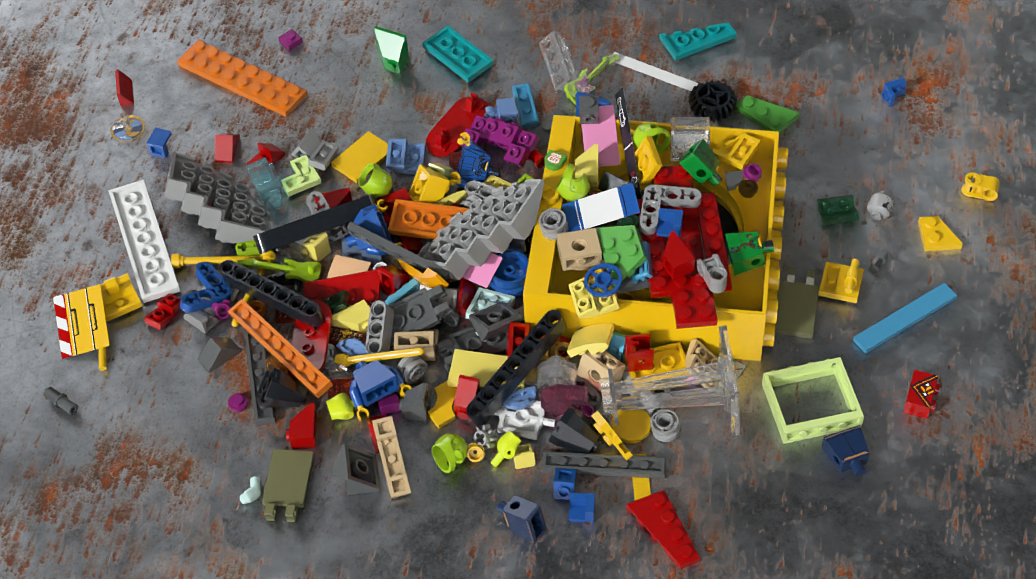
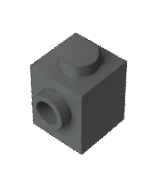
[579,96,599,124]

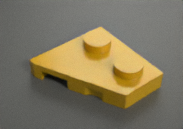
[712,133,761,170]
[918,216,962,251]
[591,411,633,461]

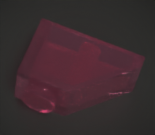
[541,384,588,417]

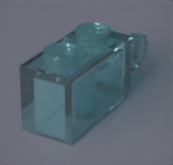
[245,158,283,209]

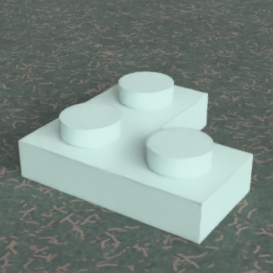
[466,287,515,319]

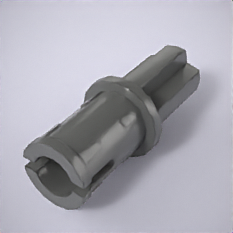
[43,386,79,416]

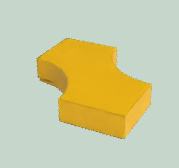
[428,380,457,429]

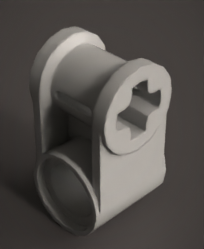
[696,254,727,293]

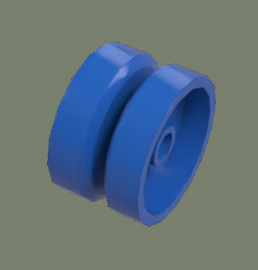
[490,250,529,299]

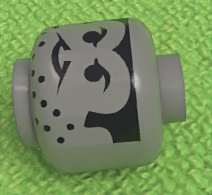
[867,191,895,220]

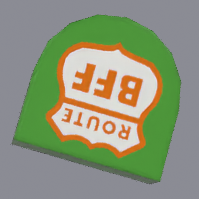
[545,150,567,171]

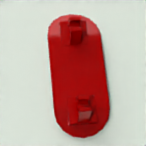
[426,93,490,157]
[287,301,332,380]

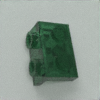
[817,195,859,226]

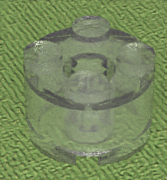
[537,356,577,400]

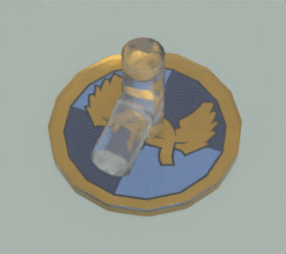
[110,113,146,143]

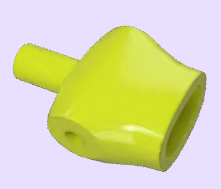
[326,393,355,420]
[490,430,522,468]

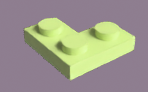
[280,155,321,197]

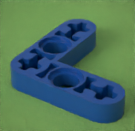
[180,262,232,313]

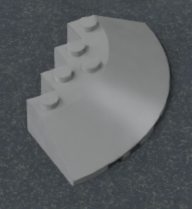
[164,152,275,243]
[417,179,544,280]

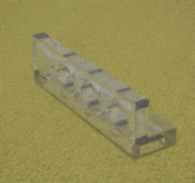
[539,31,579,94]

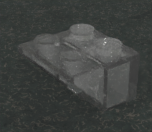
[671,117,710,161]

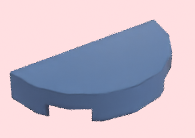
[335,338,370,364]
[502,386,537,410]

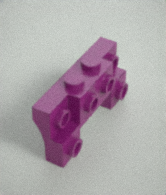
[460,115,540,168]

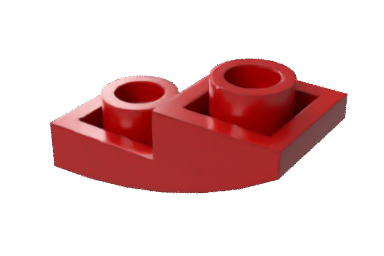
[145,293,181,330]

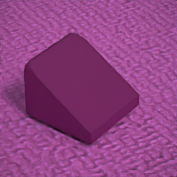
[378,393,401,415]

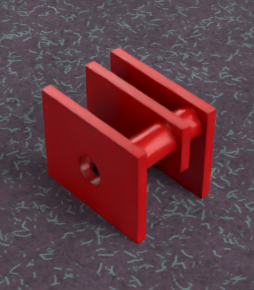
[625,333,654,372]

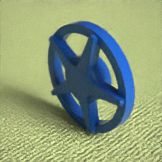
[584,263,622,298]

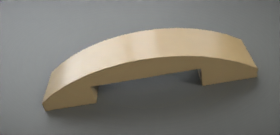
[372,416,411,499]

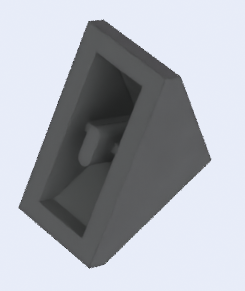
[198,337,241,373]

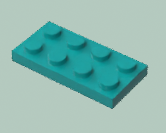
[422,25,494,83]

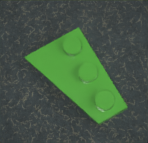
[735,95,800,134]

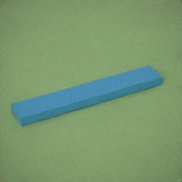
[853,283,957,354]

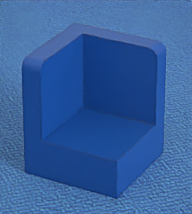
[146,127,172,158]
[657,208,683,237]
[569,492,595,522]

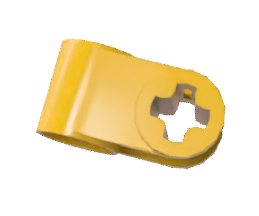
[961,172,1000,201]

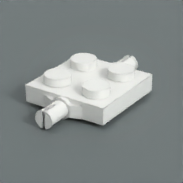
[494,400,556,440]

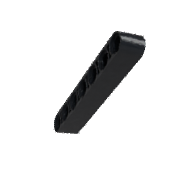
[253,194,377,254]
[218,260,325,328]
[466,310,567,426]

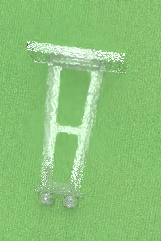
[600,326,740,439]

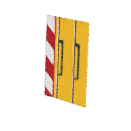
[53,284,109,359]

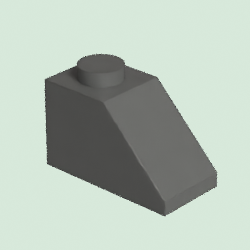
[399,383,431,422]

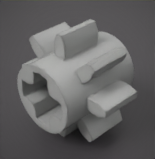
[473,424,499,450]

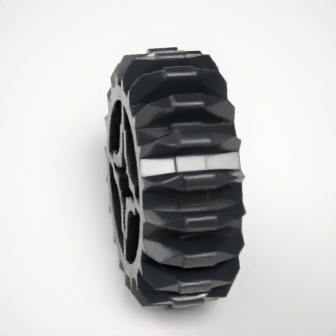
[689,80,737,123]

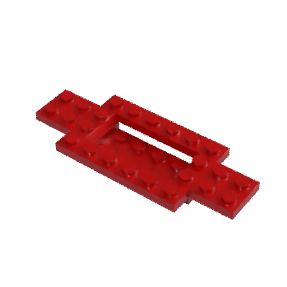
[637,165,732,329]

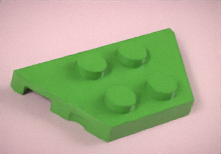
[596,225,647,288]

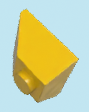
[408,164,450,204]

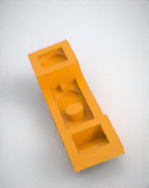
[398,259,449,288]

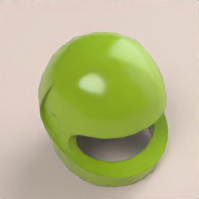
[633,123,671,154]
[358,163,393,198]
[556,163,590,202]
[432,433,468,473]

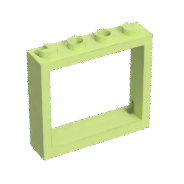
[762,357,864,444]

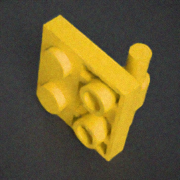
[818,259,864,304]
[100,273,142,322]

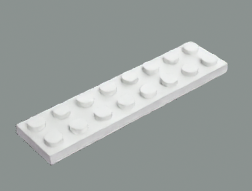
[108,180,180,303]

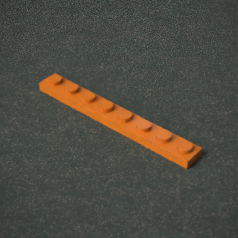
[227,299,333,398]

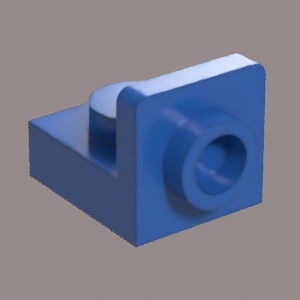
[881,78,907,107]
[553,468,576,500]

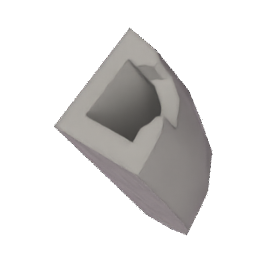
[291,128,319,158]
[184,310,219,334]

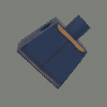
[822,425,869,477]
[497,496,547,544]

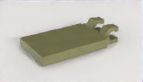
[775,267,819,339]
[262,449,314,522]

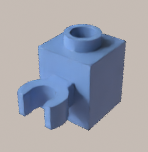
[484,98,518,124]

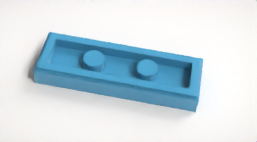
[512,83,539,128]

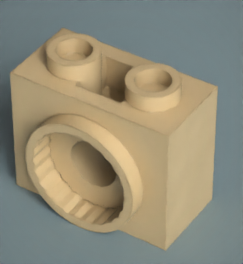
[556,228,602,271]
[576,350,626,397]

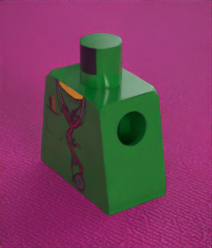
[679,139,722,187]
[725,231,774,275]

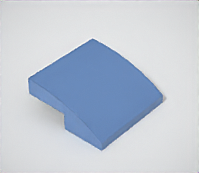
[386,139,426,175]

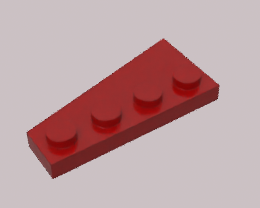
[303,269,381,307]
[626,490,700,569]

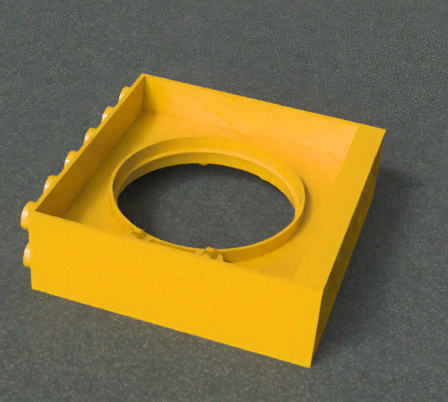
[523,115,788,361]

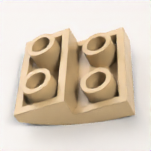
[686,339,722,394]

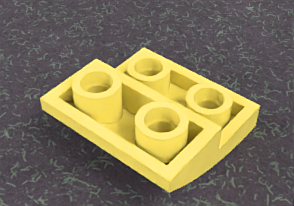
[569,277,620,319]
[567,323,615,358]

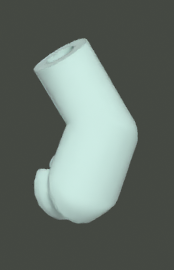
[240,477,261,504]

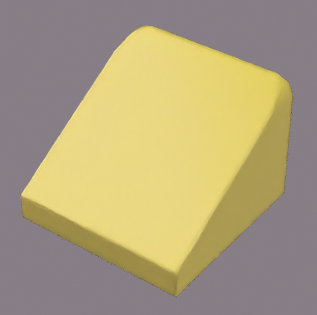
[513,443,535,469]

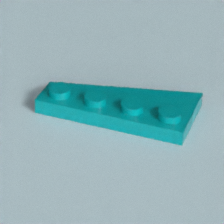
[659,22,737,61]

